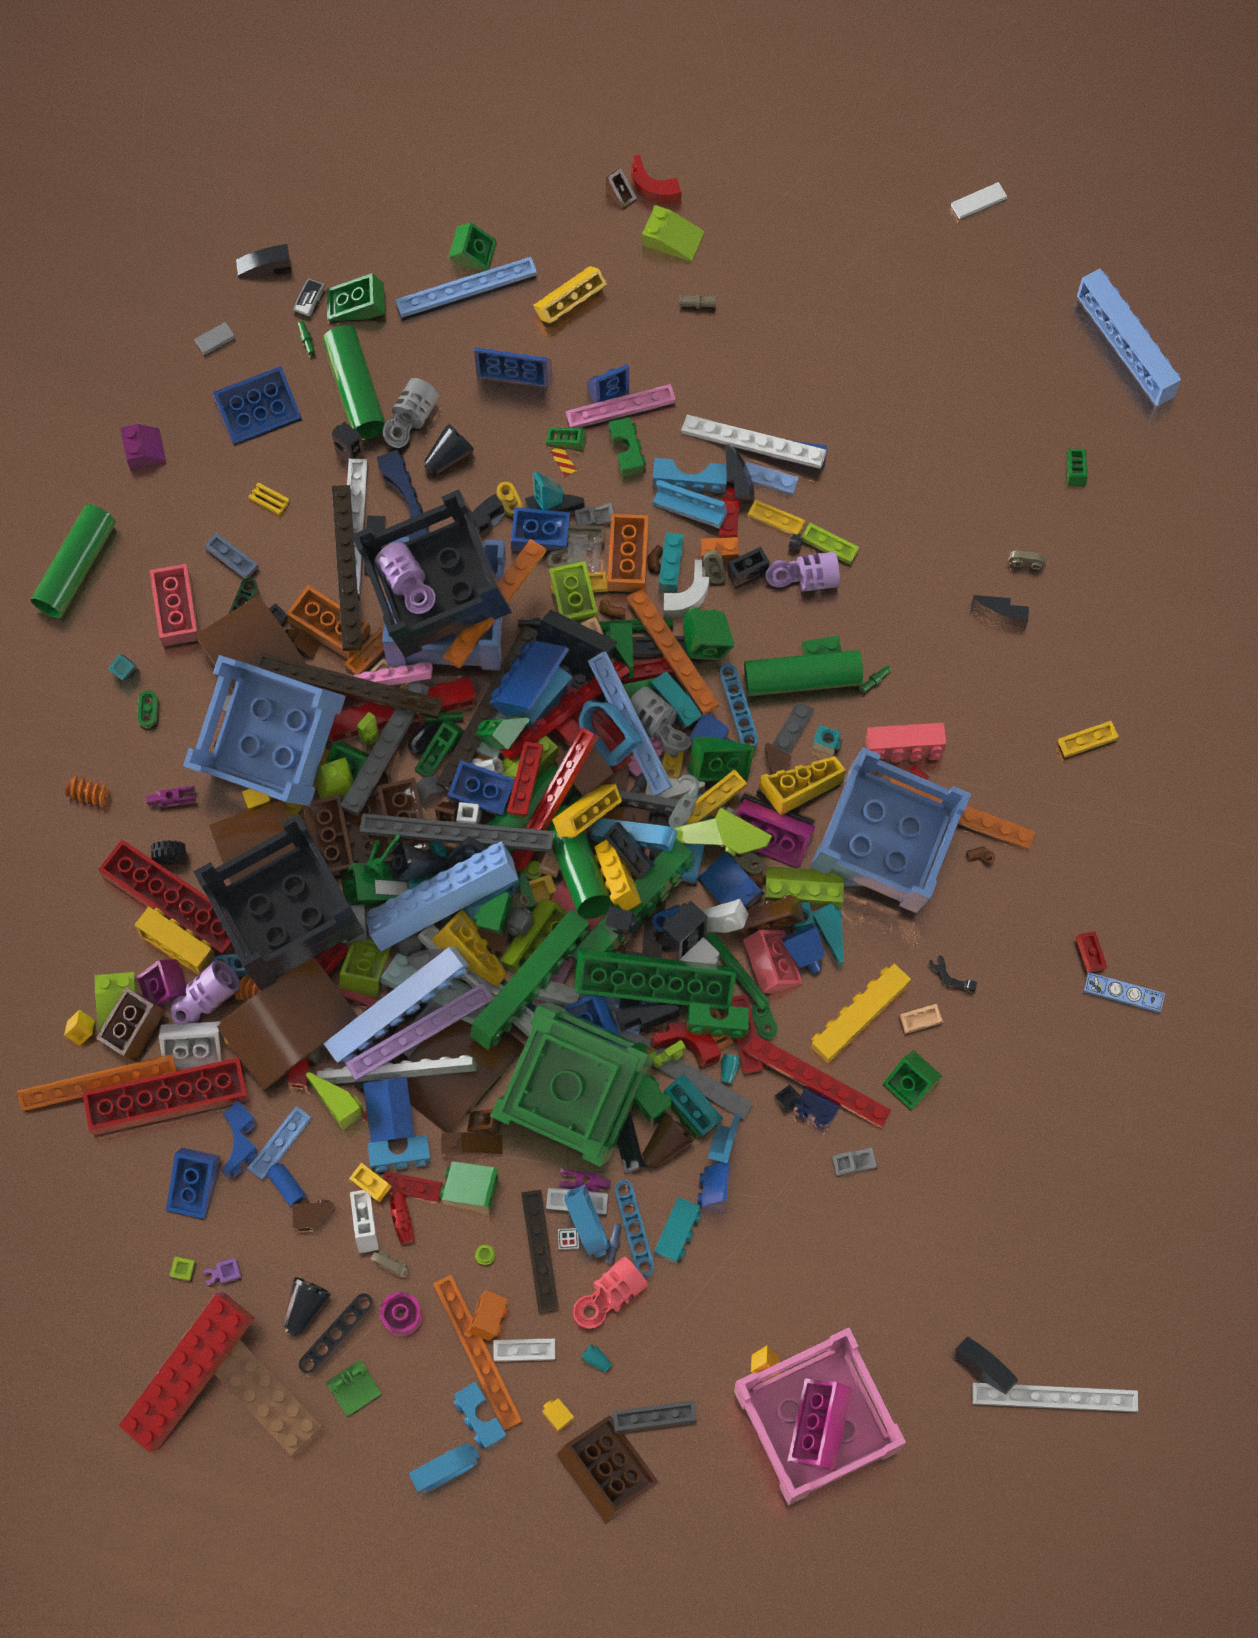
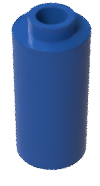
[652,905,681,932]
[267,1163,307,1208]

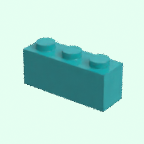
[658,533,684,593]
[664,1074,724,1135]
[654,1197,702,1265]

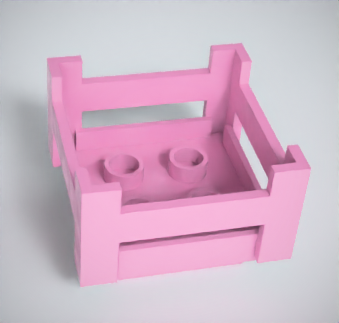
[734,1328,906,1506]

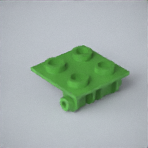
[326,1360,382,1417]

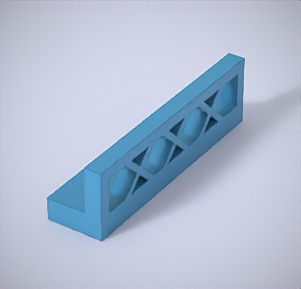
[653,480,727,528]
[708,1113,741,1163]

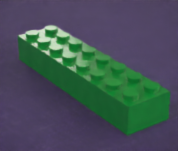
[571,839,695,963]
[470,909,589,1050]
[573,949,737,1010]

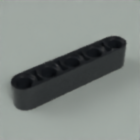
[299,1293,374,1376]

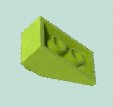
[642,205,705,262]
[549,561,598,623]
[339,937,392,998]
[95,972,138,1032]
[306,1072,363,1131]

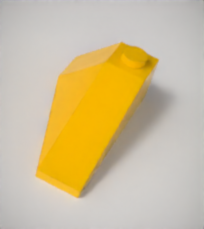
[431,909,507,986]

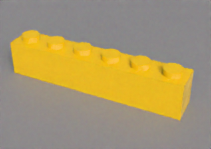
[811,963,911,1064]

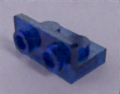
[793,1088,840,1129]

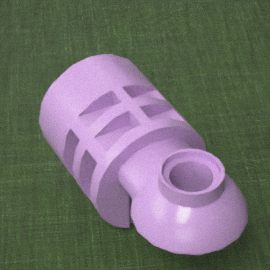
[374,542,435,614]
[766,552,840,592]
[170,961,240,1025]

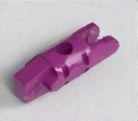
[146,785,196,808]
[558,1169,611,1192]

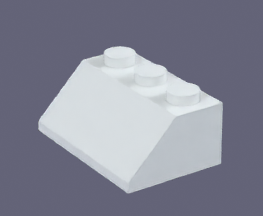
[159,1021,223,1070]

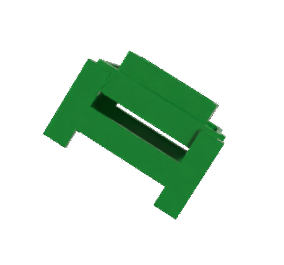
[490,1002,657,1166]

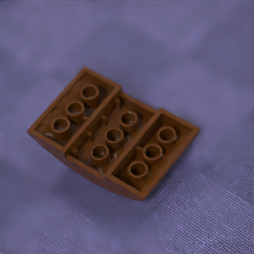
[194,596,306,692]
[303,777,430,875]
[209,799,295,883]
[217,957,359,1090]
[407,1020,525,1133]

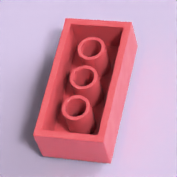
[149,564,199,647]
[865,723,946,763]

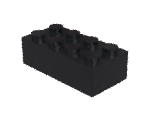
[535,610,617,679]
[662,901,708,960]

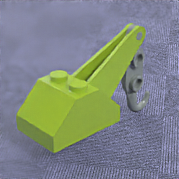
[669,774,772,856]

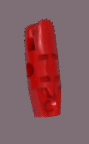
[389,1191,414,1244]

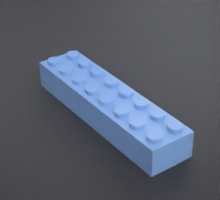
[1077,268,1181,406]
[365,841,518,951]
[324,947,469,1063]

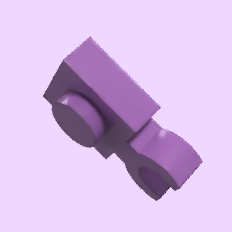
[203,1258,241,1285]

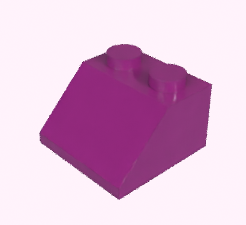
[120,424,166,470]
[137,959,187,1008]

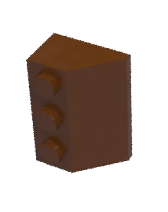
[738,895,805,936]
[96,987,166,1061]

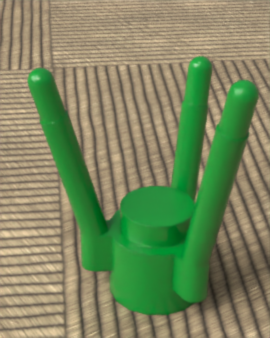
[366,833,401,878]

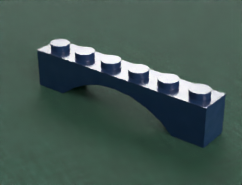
[377,450,429,541]

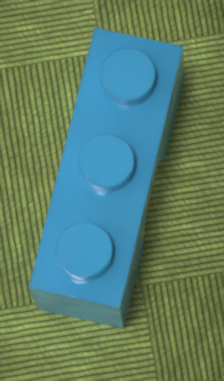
[368,1135,431,1173]
[453,1382,507,1450]

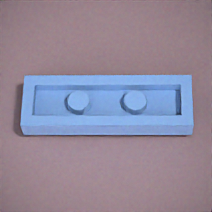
[745,462,799,496]

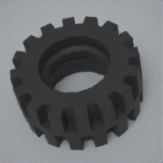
[151,840,186,865]

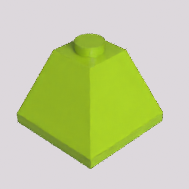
[314,758,354,799]

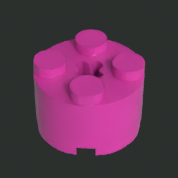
[380,1292,422,1337]

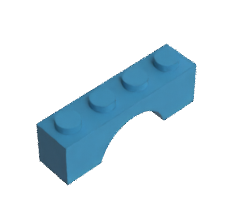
[653,458,727,493]

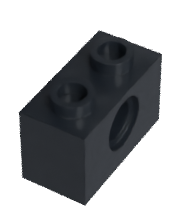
[332,421,364,461]
[727,547,770,586]
[605,907,638,939]

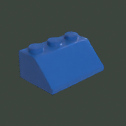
[363,1077,414,1142]

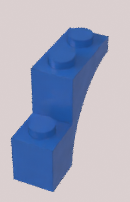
[221,1100,258,1179]

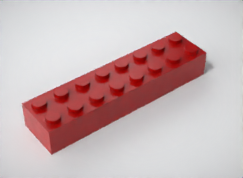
[98,839,239,955]
[82,1057,249,1136]
[118,1292,255,1452]

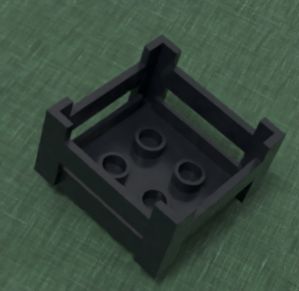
[352,489,512,658]
[193,813,365,991]

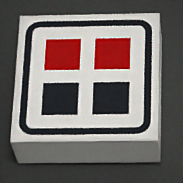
[558,1228,579,1250]

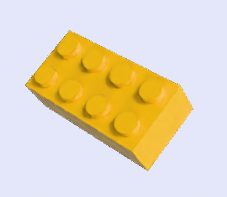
[135,906,215,975]

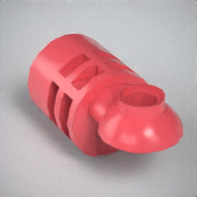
[573,1256,648,1329]

